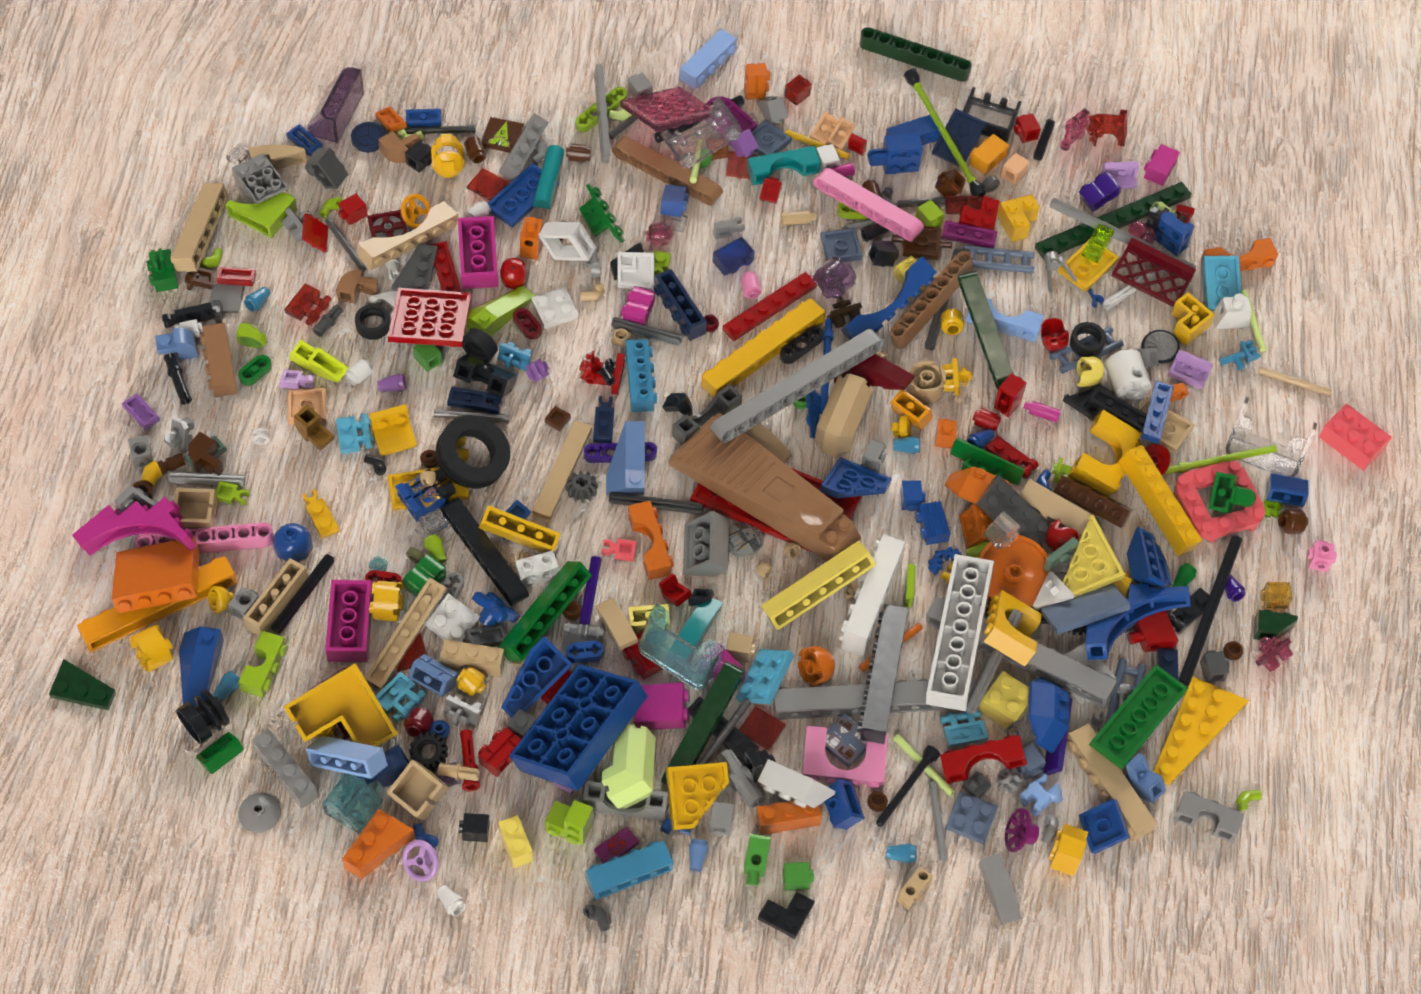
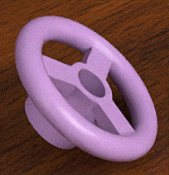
[402,840,439,882]

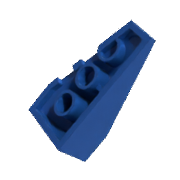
[179,626,224,707]

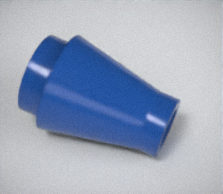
[967,428,995,449]

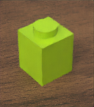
[915,200,944,228]

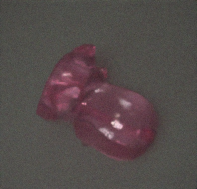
[1128,221,1157,244]

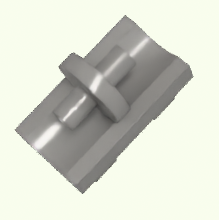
[281,208,313,242]
[164,416,194,454]
[444,693,483,728]

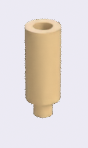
[781,210,817,226]

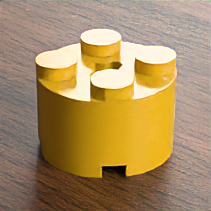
[369,581,404,622]
[129,624,174,672]

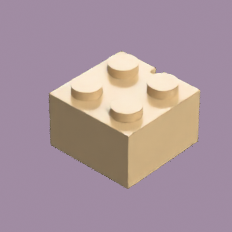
[174,488,218,530]
[386,760,450,821]

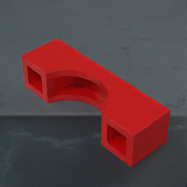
[940,735,1027,784]

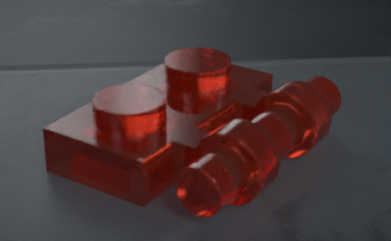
[284,284,332,326]

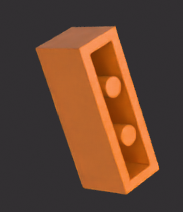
[755,800,822,835]

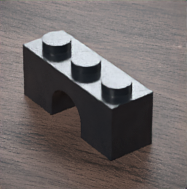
[453,354,516,397]

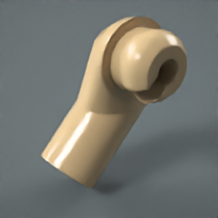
[581,283,605,301]

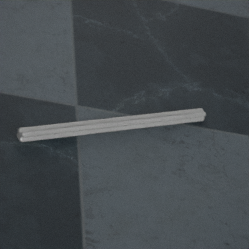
[1049,198,1196,269]

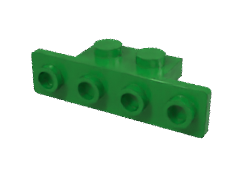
[579,184,625,243]
[950,438,1025,485]

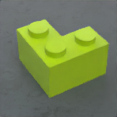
[545,800,593,845]

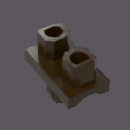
[827,296,862,329]

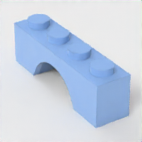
[966,298,1044,342]

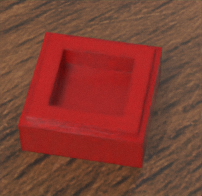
[848,133,867,155]

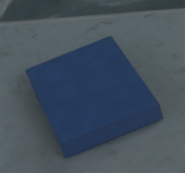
[932,108,987,167]

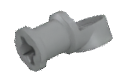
[583,244,601,278]

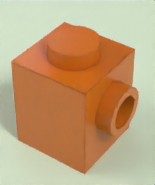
[935,419,957,448]

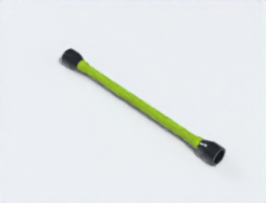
[903,68,987,200]

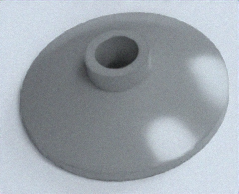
[238,793,281,833]

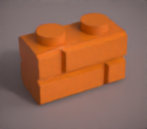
[744,63,770,100]

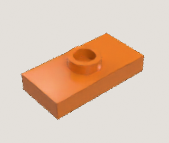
[375,106,407,133]

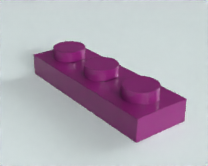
[942,220,998,248]

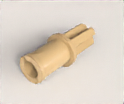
[438,762,480,781]

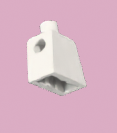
[1213,293,1251,329]

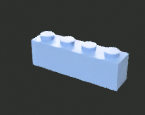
[679,29,737,89]
[306,736,388,779]

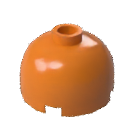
[798,646,835,687]

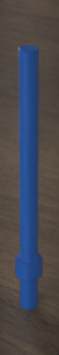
[820,319,834,414]

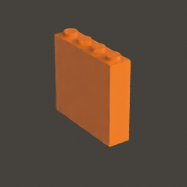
[112,537,200,614]

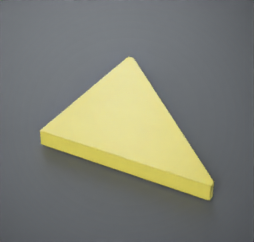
[1062,515,1125,597]

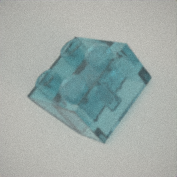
[322,773,383,834]

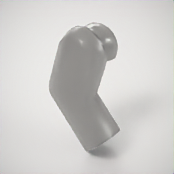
[1041,815,1059,845]

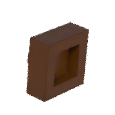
[545,406,571,431]

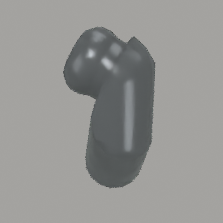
[583,905,610,931]

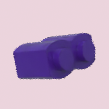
[1079,172,1121,212]

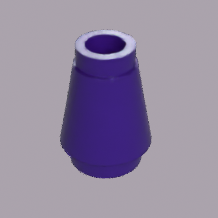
[1224,574,1246,602]

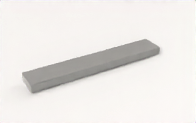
[594,64,611,163]

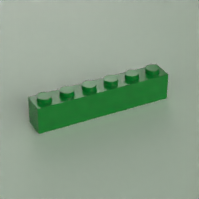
[497,561,592,662]

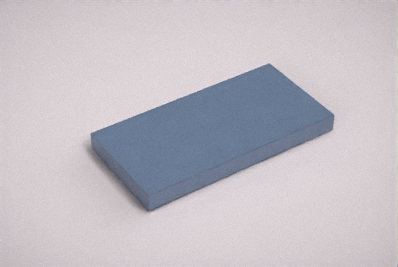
[1041,584,1131,635]

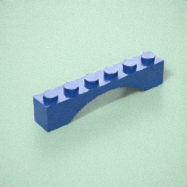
[841,256,937,340]

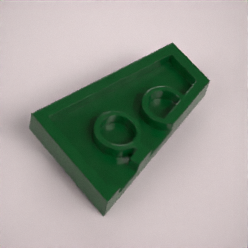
[49,659,116,711]

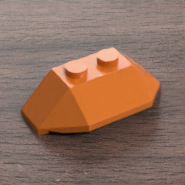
[944,466,1012,505]

